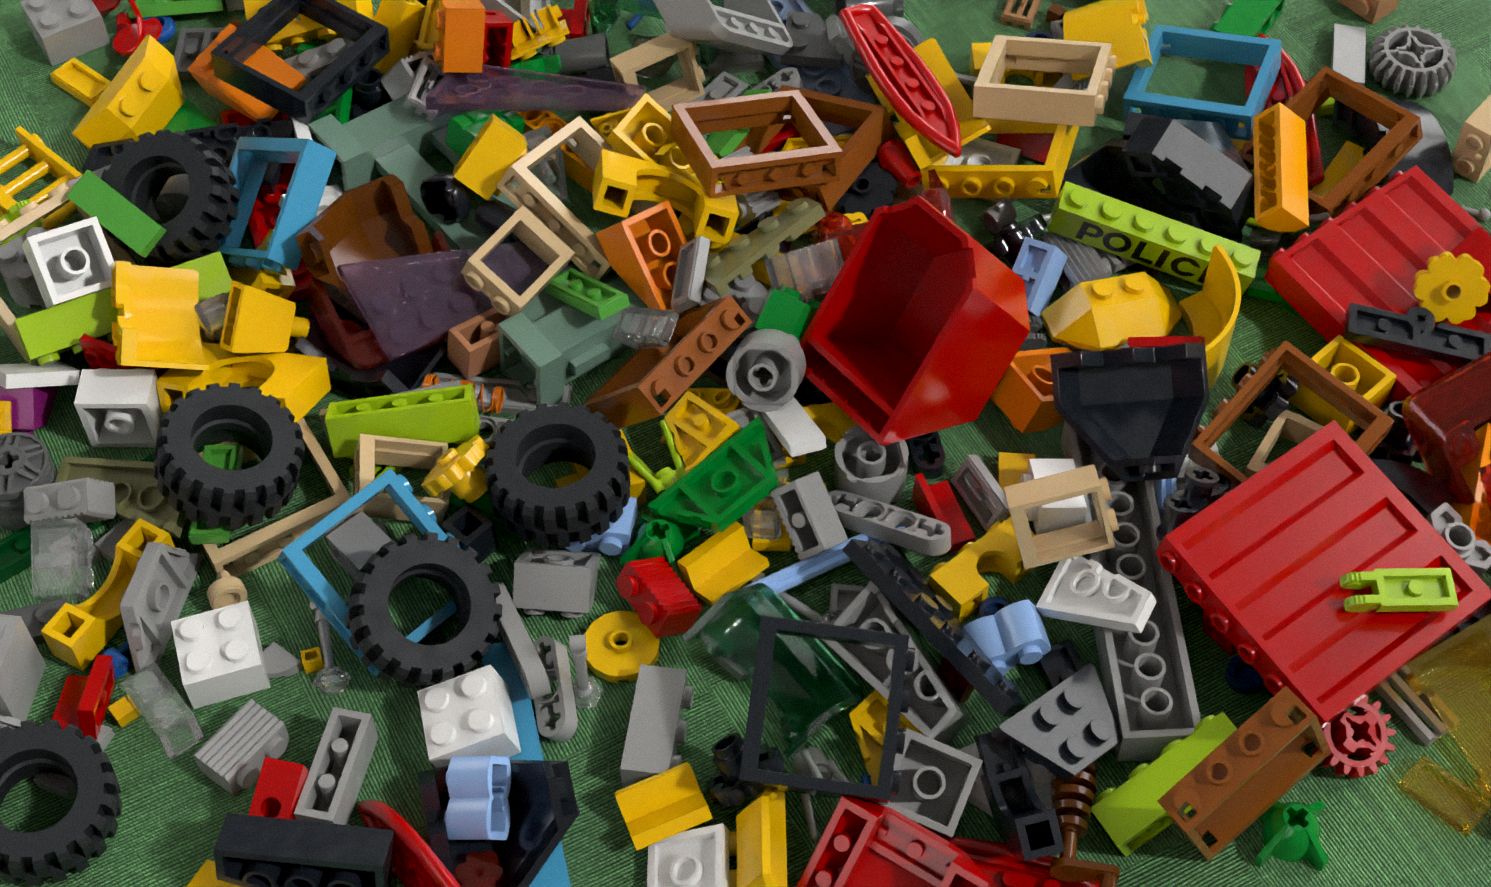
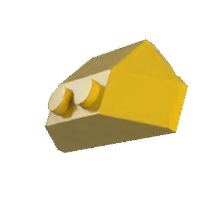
[71,34,184,150]
[1041,272,1183,351]
[729,789,787,887]

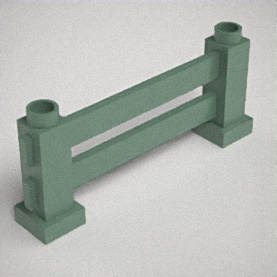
[308,78,671,406]

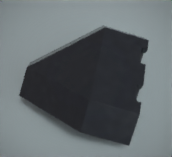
[1122,117,1255,234]
[1050,343,1210,482]
[418,760,580,887]

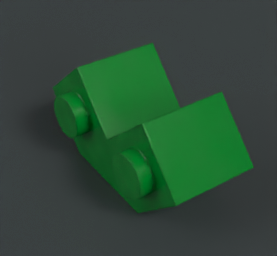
[752,284,822,342]

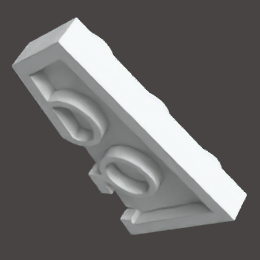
[1036,556,1157,634]

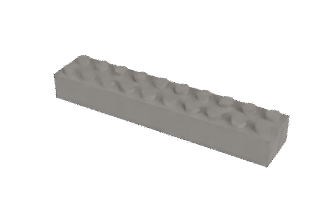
[1061,421,1201,762]

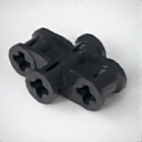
[1156,466,1231,541]

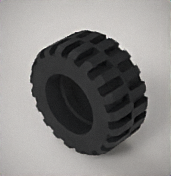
[101,130,239,268]
[153,383,304,529]
[484,402,631,548]
[344,532,502,689]
[0,719,122,886]

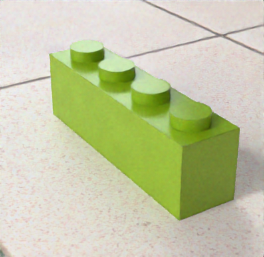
[325,384,481,459]
[1091,711,1237,857]

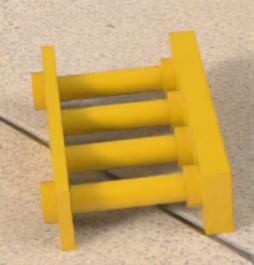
[0,126,83,231]

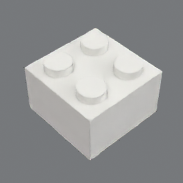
[22,216,114,309]
[74,368,164,447]
[171,600,271,709]
[417,664,521,768]

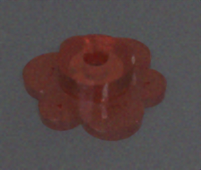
[455,851,504,887]

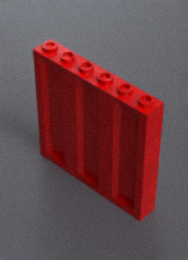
[1264,165,1491,418]
[1155,420,1491,729]

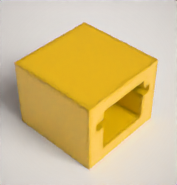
[300,647,325,674]
[107,696,138,728]

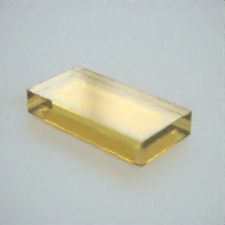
[1398,754,1491,837]

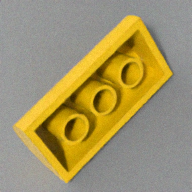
[604,93,719,174]

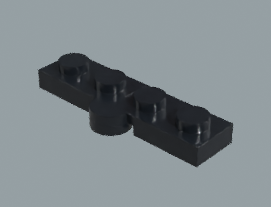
[1344,303,1491,371]

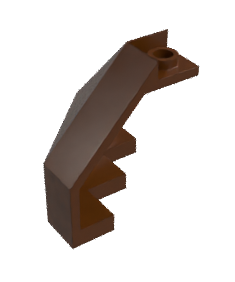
[296,173,455,314]

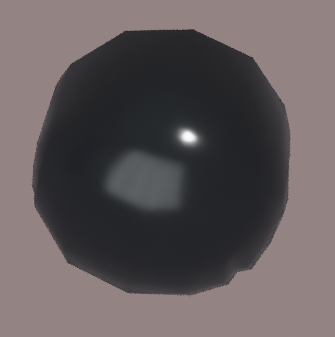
[420,173,471,223]

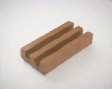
[1000,0,1042,31]

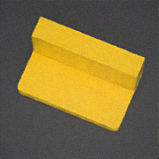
[677,521,770,606]
[614,762,713,851]

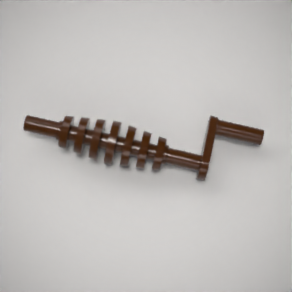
[1049,762,1120,887]

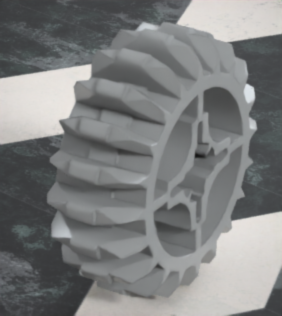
[1368,23,1457,99]

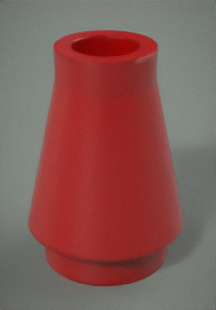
[876,139,922,189]

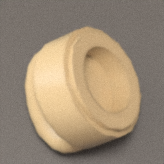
[207,570,247,610]

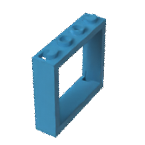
[1123,24,1282,141]
[207,137,337,274]
[277,468,461,678]

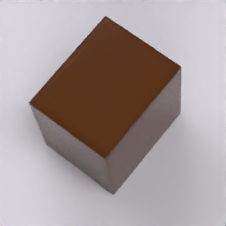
[1046,3,1067,24]

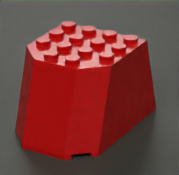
[799,196,1030,445]

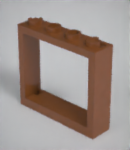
[1238,66,1423,222]
[734,85,895,212]
[670,90,843,198]
[582,294,752,429]
[1188,340,1395,490]
[1157,686,1331,862]

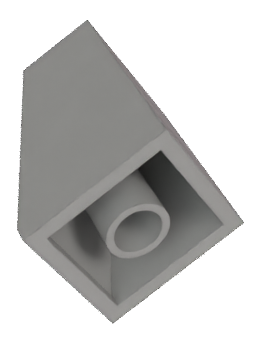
[0,614,46,721]

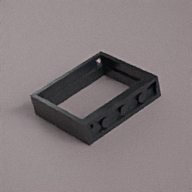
[211,0,390,126]
[739,615,915,805]

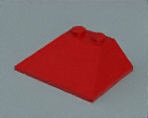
[796,795,991,887]

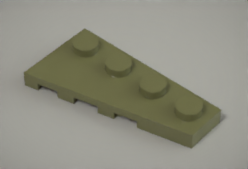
[703,197,826,297]
[54,456,186,539]

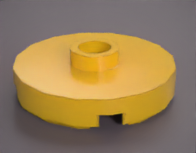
[585,610,660,683]

